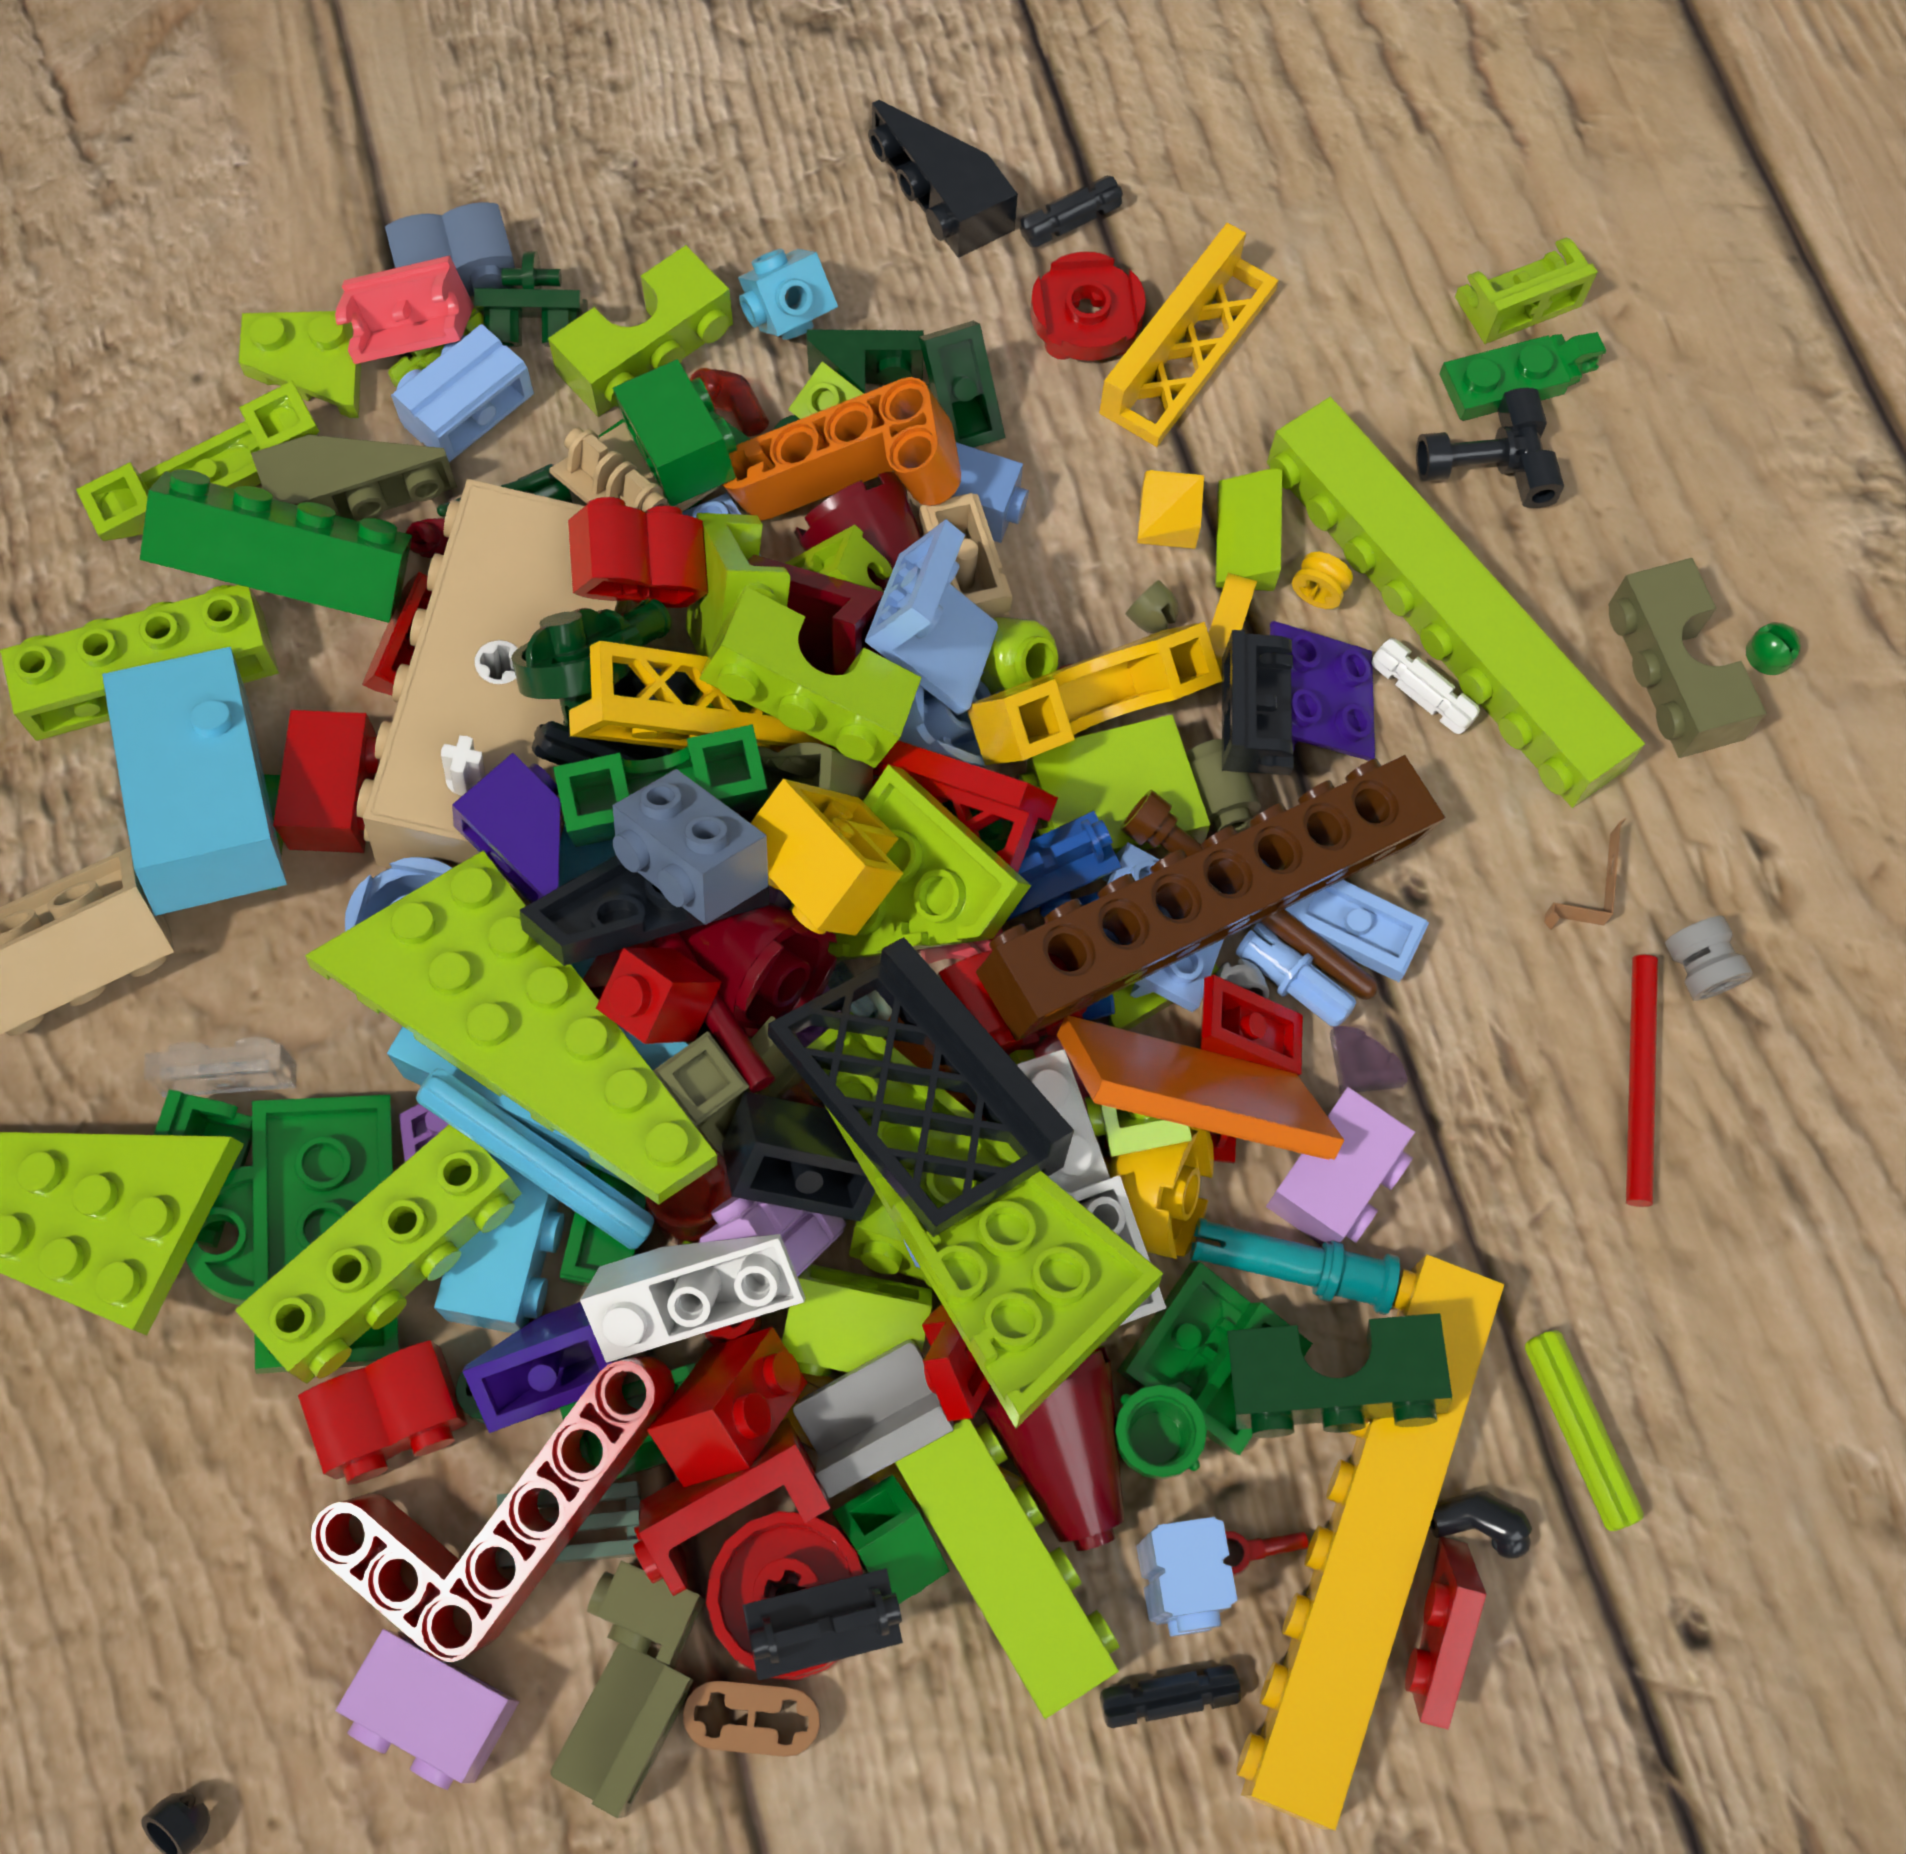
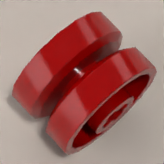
[706,1511,863,1681]

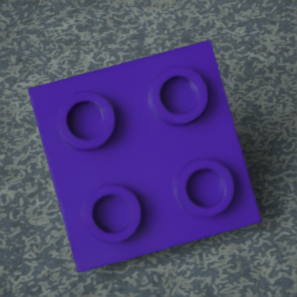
[1270,621,1375,761]

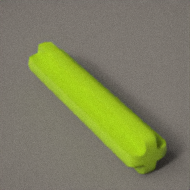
[1525,1330,1644,1531]

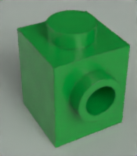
[832,1474,950,1604]

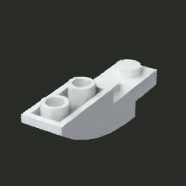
[1017,1049,1166,1325]

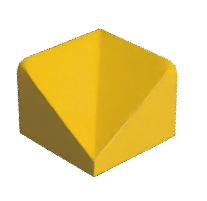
[1137,470,1204,549]

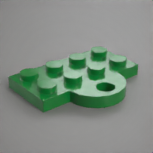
[186,1095,399,1374]

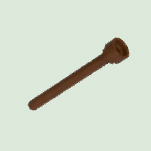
[1120,789,1378,1000]

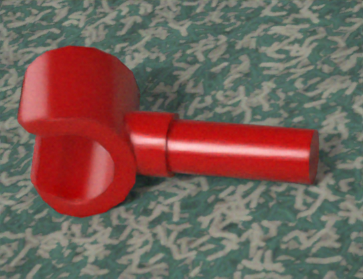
[1225,1531,1308,1576]

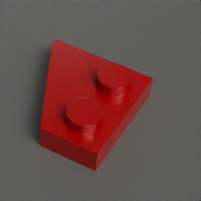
[1405,1537,1487,1730]

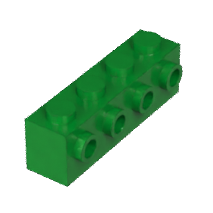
[139,469,412,623]

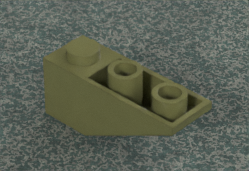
[251,435,457,520]

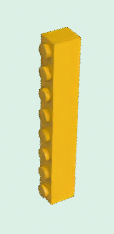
[1236,1254,1504,1831]

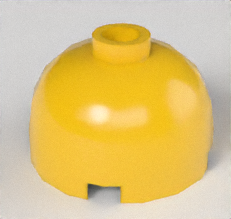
[1103,1126,1214,1259]

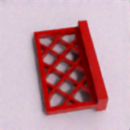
[829,740,1058,941]

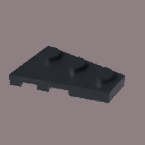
[519,855,769,966]

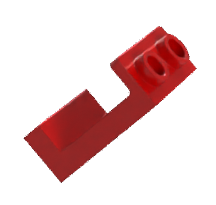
[633,1418,830,1596]

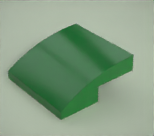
[1117,1262,1313,1455]

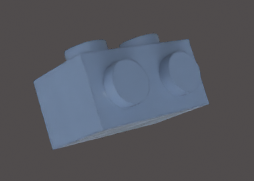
[612,769,768,925]

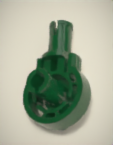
[511,598,671,727]

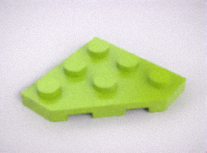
[789,765,1032,961]

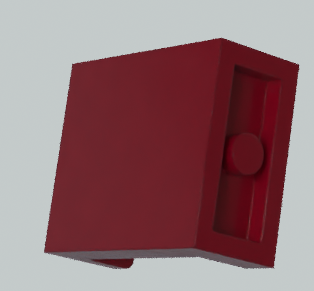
[747,554,885,675]

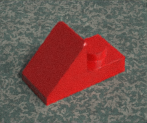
[1200,975,1303,1076]

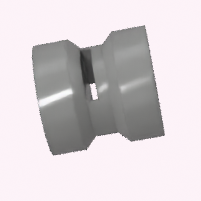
[1665,916,1753,1001]

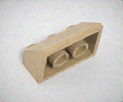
[0,847,174,1036]

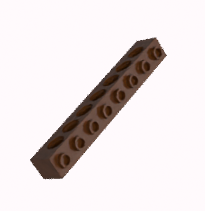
[976,755,1446,1042]

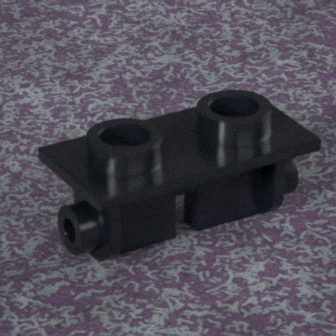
[742,1568,903,1681]

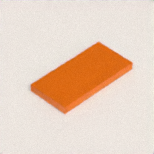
[1057,1016,1344,1160]

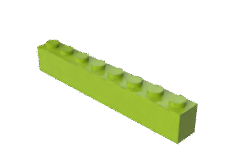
[1267,396,1645,808]

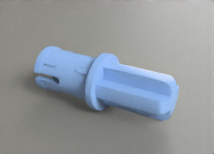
[1235,922,1356,1027]

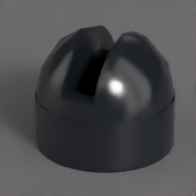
[141,1792,210,1854]

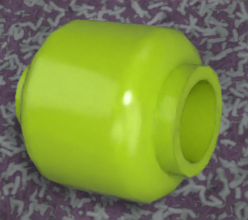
[980,617,1058,695]

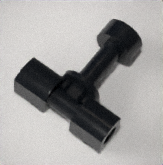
[1416,388,1564,508]

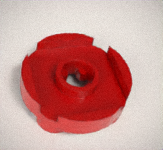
[1030,252,1146,361]

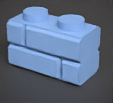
[391,324,534,462]
[1136,1517,1238,1637]

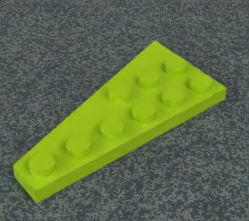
[305,850,717,1204]
[806,1012,1163,1428]
[0,1132,244,1336]

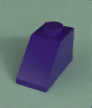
[452,753,560,903]
[463,1302,627,1433]

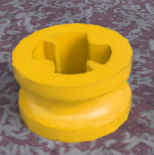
[1291,551,1353,609]

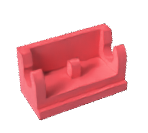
[335,255,474,364]

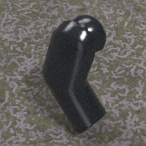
[1430,1491,1532,1559]

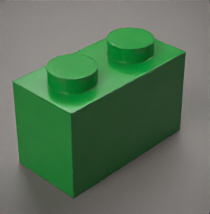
[612,359,737,506]

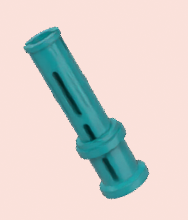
[1190,1218,1400,1315]

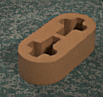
[683,1681,821,1757]

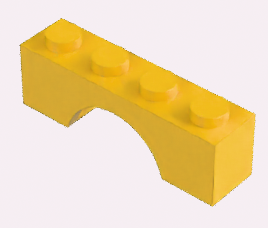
[967,622,1222,765]

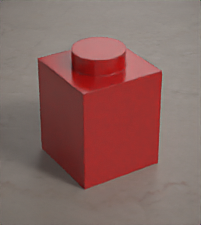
[596,948,722,1044]

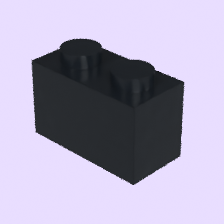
[722,1091,875,1222]

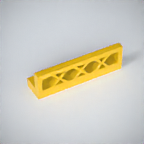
[1099,222,1279,447]
[569,641,829,752]

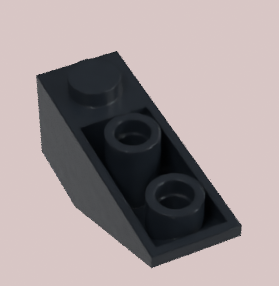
[868,100,1018,258]

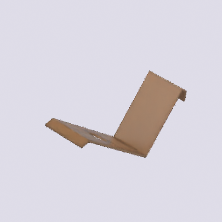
[1544,818,1626,930]

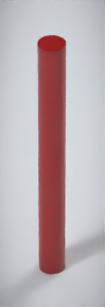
[1626,954,1658,1207]

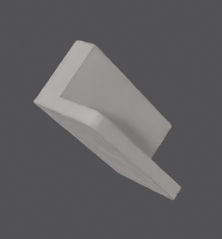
[793,1339,954,1498]

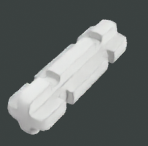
[1371,638,1480,734]

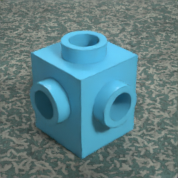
[738,249,838,340]

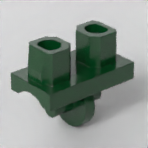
[474,251,588,347]

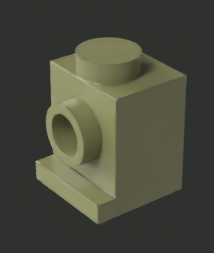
[587,1560,705,1668]

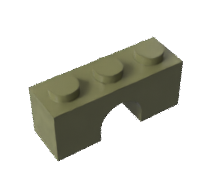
[1608,558,1767,758]

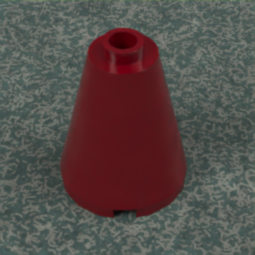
[794,472,921,591]
[679,902,837,1038]
[980,1346,1125,1551]

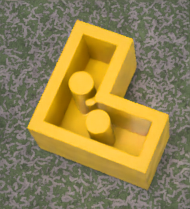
[751,779,904,936]

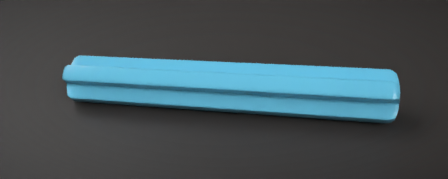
[416,1068,655,1250]

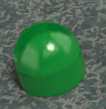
[1746,622,1801,675]

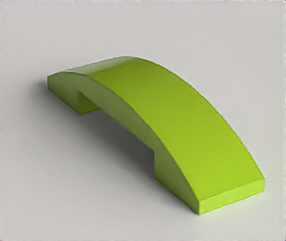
[76,381,320,541]

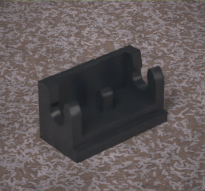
[1222,630,1294,775]

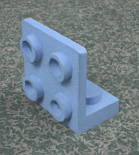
[865,519,998,715]

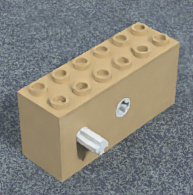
[357,479,633,899]

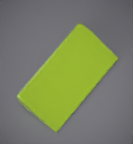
[1215,468,1282,591]

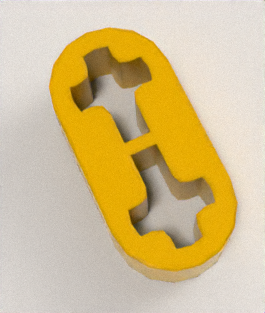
[1208,572,1257,683]

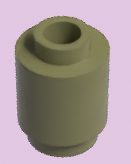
[1186,739,1261,833]

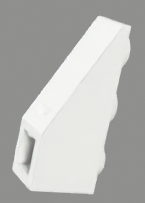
[580,1234,805,1363]

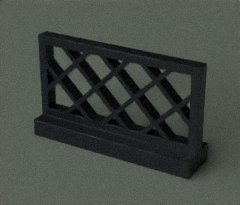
[767,937,1074,1237]

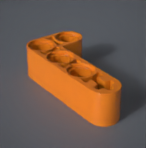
[722,377,961,521]

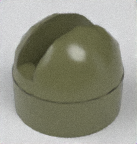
[1125,580,1178,633]

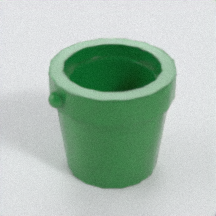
[1115,1384,1207,1480]

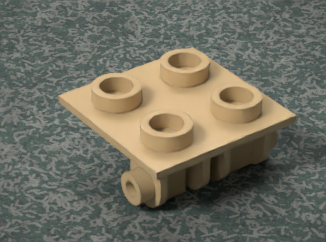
[549,423,719,512]

